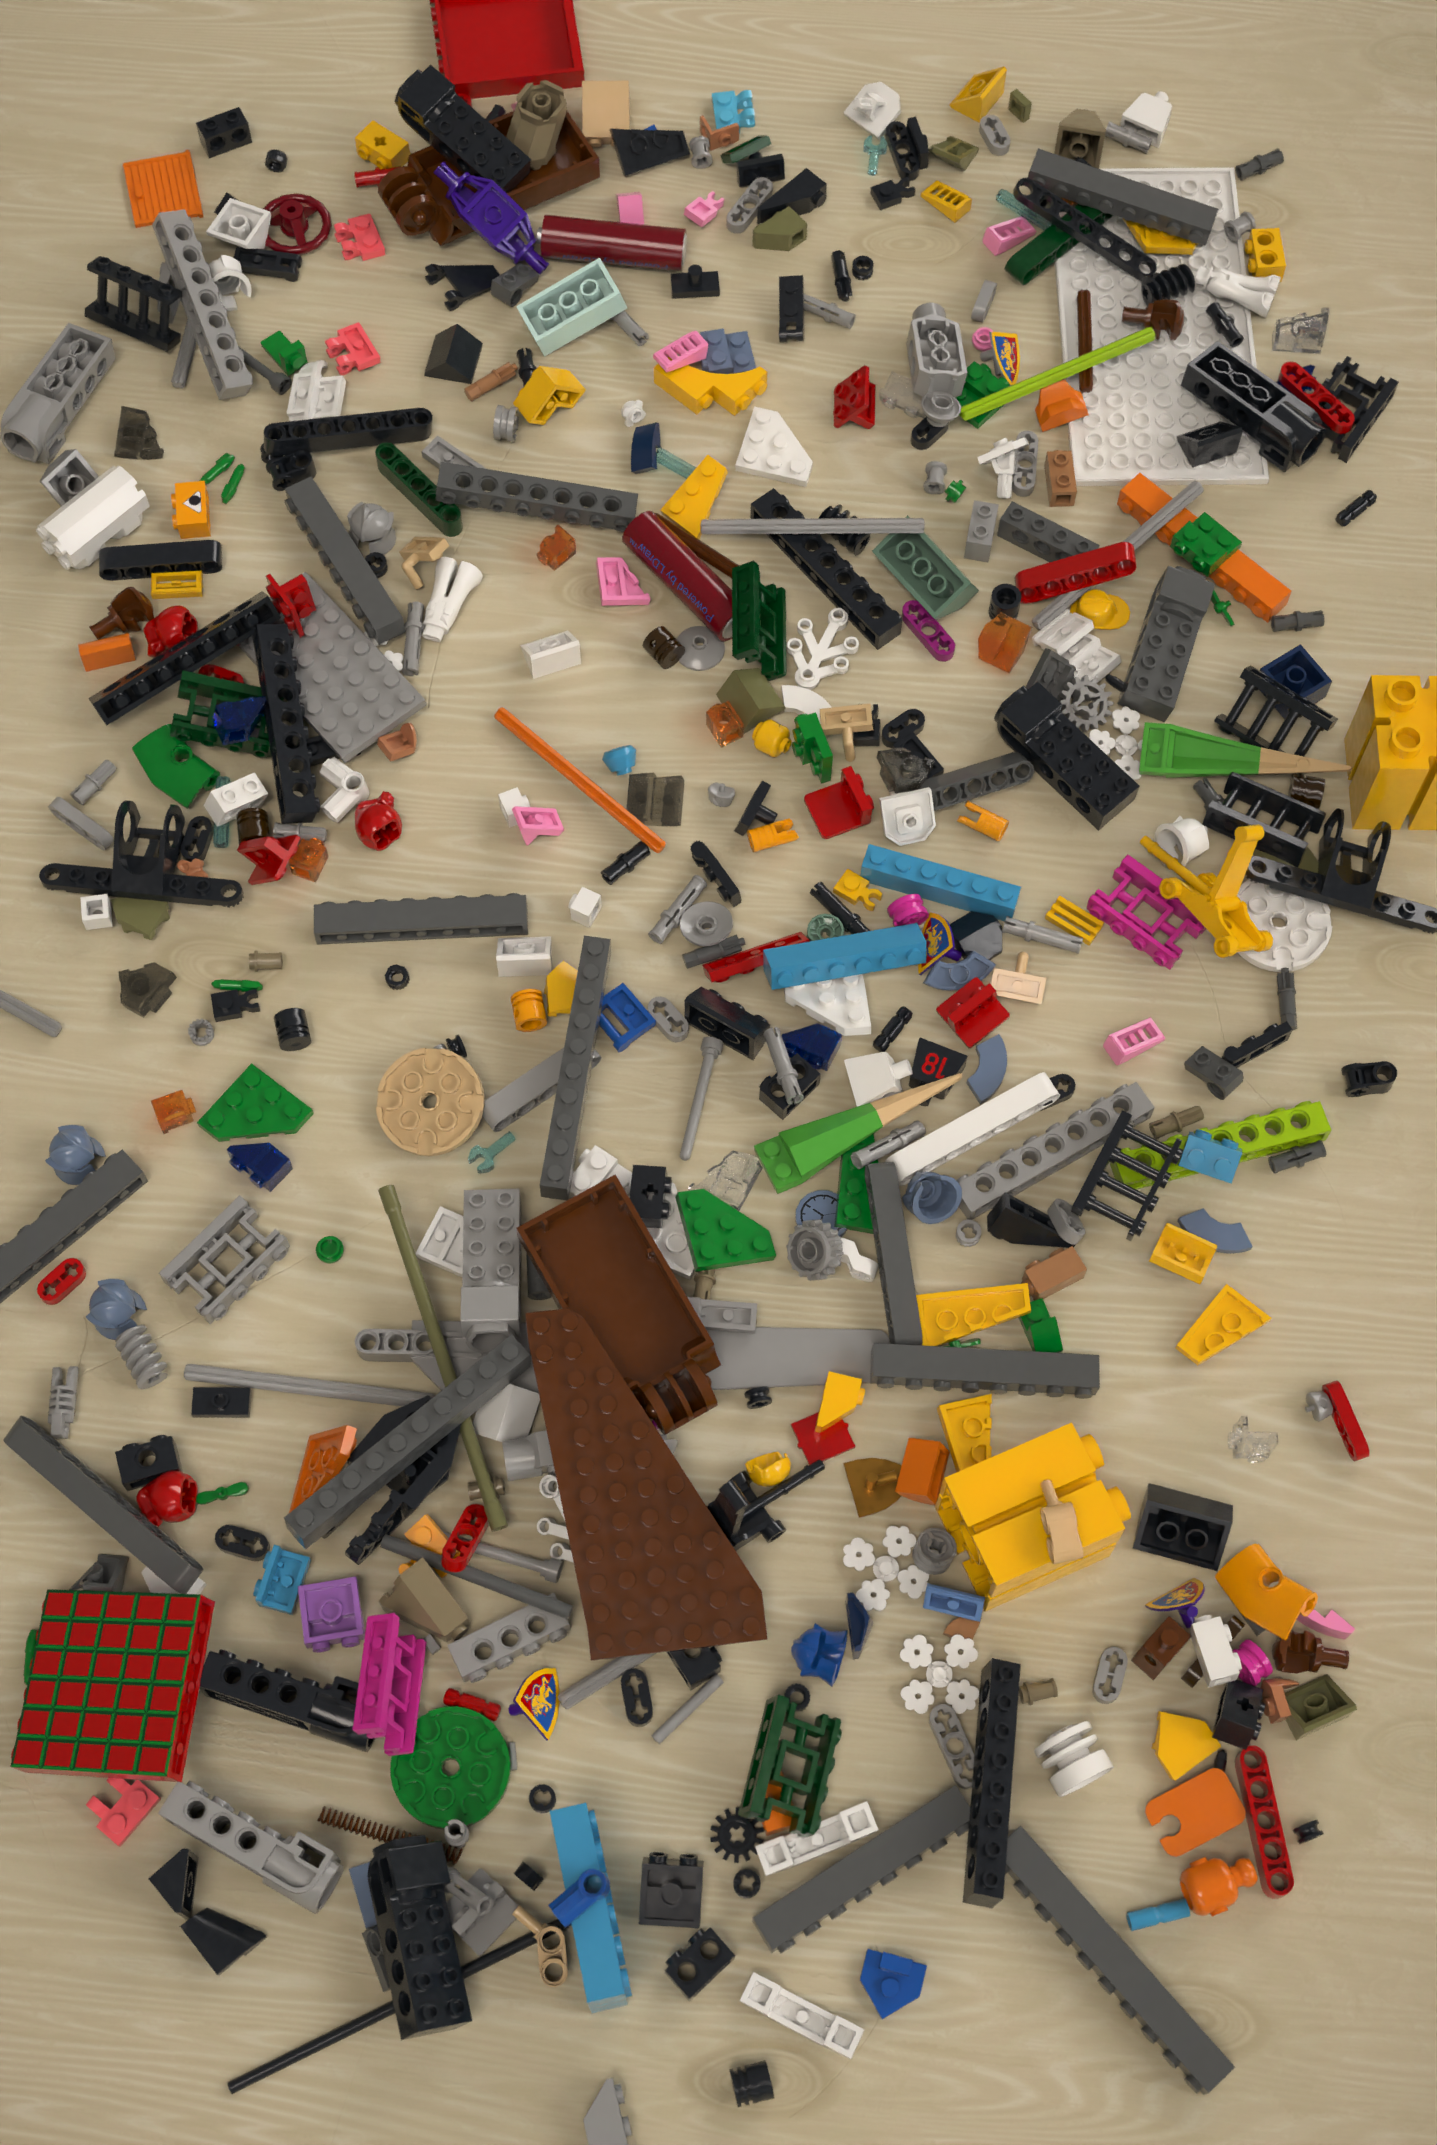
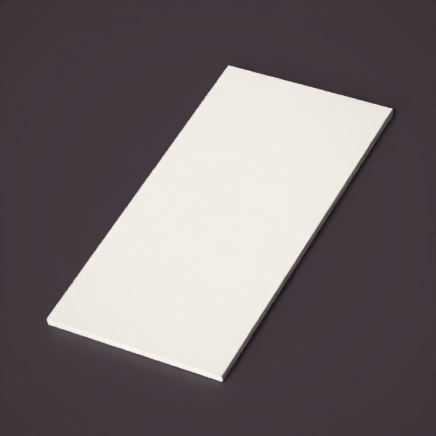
[1050,168,1269,486]

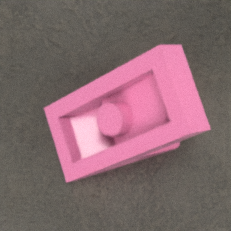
[512,806,564,846]

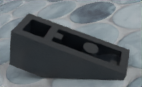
[757,168,827,224]
[987,1193,1075,1248]

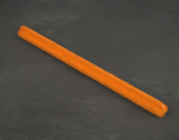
[494,707,666,853]

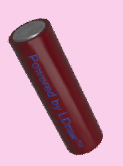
[537,215,687,271]
[622,511,732,641]

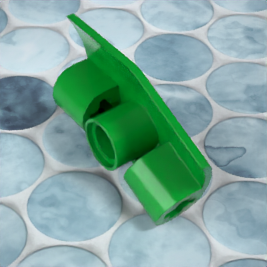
[132,724,220,809]

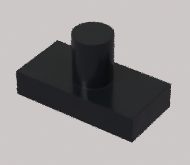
[736,152,785,187]
[671,264,720,299]
[734,780,778,836]

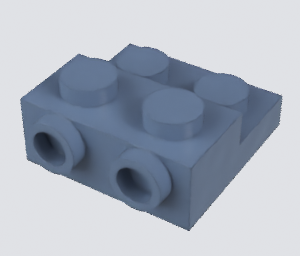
[700,328,756,374]

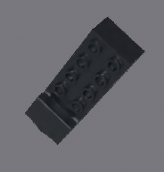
[394,65,531,193]
[1181,341,1327,472]
[994,682,1140,831]
[199,1649,375,1752]
[368,1835,472,2040]

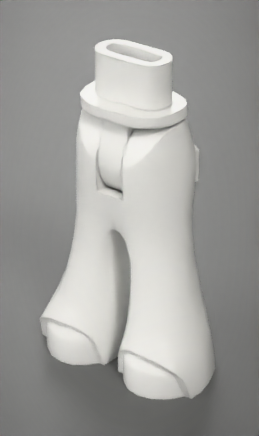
[1195,266,1281,318]
[422,557,483,642]

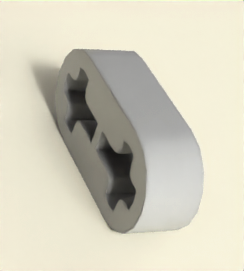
[979,115,1010,156]
[971,280,997,322]
[648,996,689,1043]
[1047,1199,1086,1245]
[1092,1647,1128,1704]

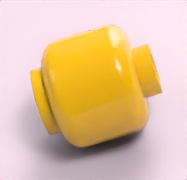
[752,719,792,757]

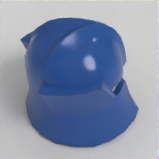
[791,1623,848,1687]

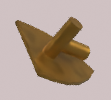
[843,1458,902,1518]

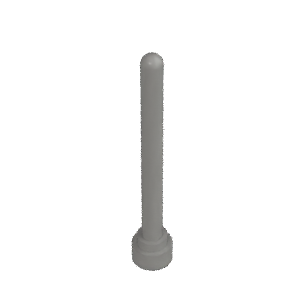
[680,1037,724,1161]
[444,1532,563,1583]

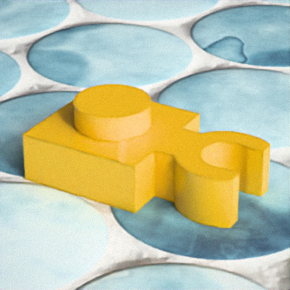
[833,868,883,911]

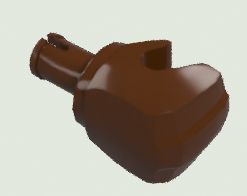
[1122,299,1185,340]
[89,587,154,640]
[1272,1631,1349,1673]

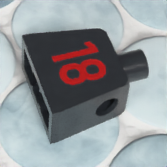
[909,1037,968,1106]

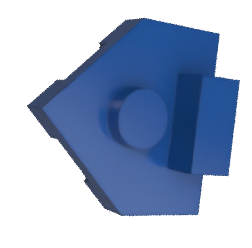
[860,1949,927,2020]

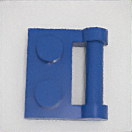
[599,983,656,1052]

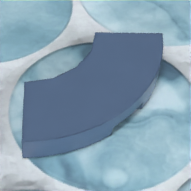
[923,951,996,990]
[967,1034,1007,1105]
[1178,1208,1253,1254]

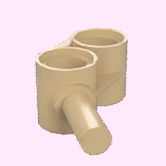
[1040,1480,1083,1564]
[512,1905,568,1987]

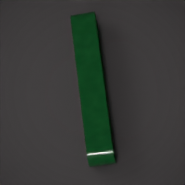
[1005,204,1114,285]

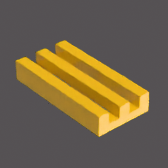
[151,571,203,599]
[1045,896,1104,946]

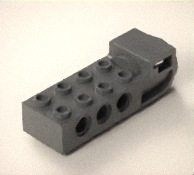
[1117,566,1215,722]

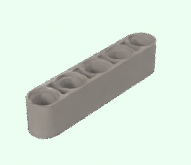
[482,1048,602,1132]

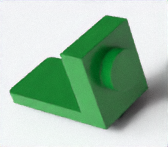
[261,331,308,376]

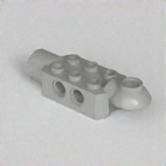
[906,303,967,427]
[502,1430,678,1481]

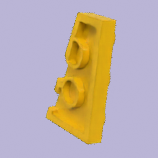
[660,455,728,540]
[1175,1284,1272,1366]
[937,1394,992,1472]

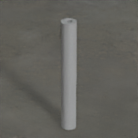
[651,1674,724,1744]

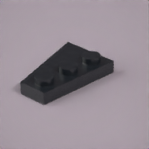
[609,129,690,176]

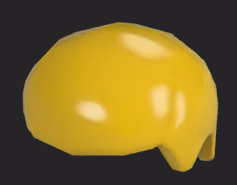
[745,1451,791,1487]

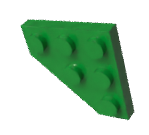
[197,1063,314,1142]
[675,1189,776,1272]

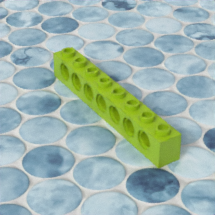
[1110,1101,1331,1190]

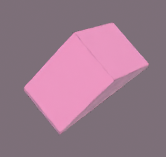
[616,192,644,224]

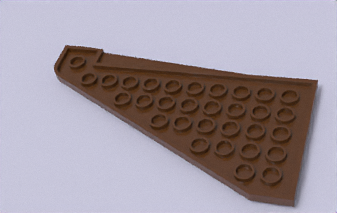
[525,1309,768,1661]

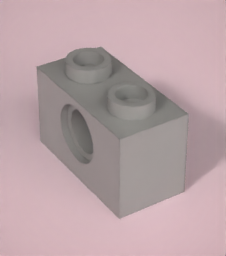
[964,500,999,562]

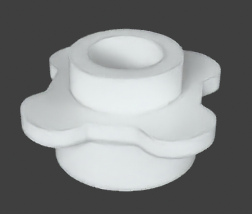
[621,400,646,427]

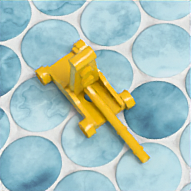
[1140,824,1273,958]

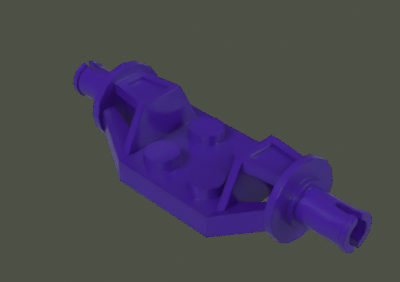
[434,162,549,275]

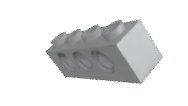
[447,1593,570,1683]

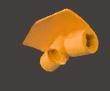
[1215,1544,1318,1640]

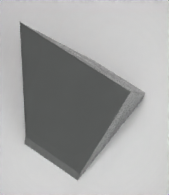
[69,1554,128,1592]

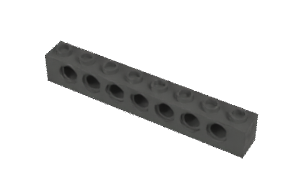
[435,462,638,532]

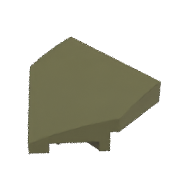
[111,897,170,940]

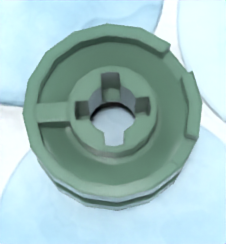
[807,913,844,942]

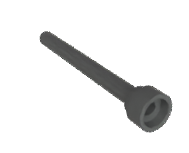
[238,346,292,395]

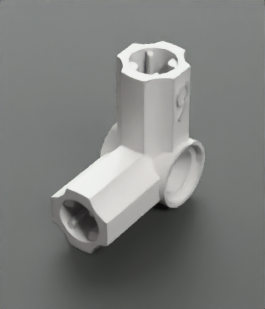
[319,757,370,823]

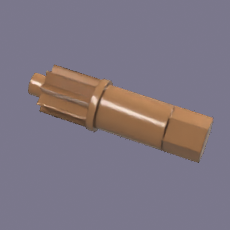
[464,362,518,402]

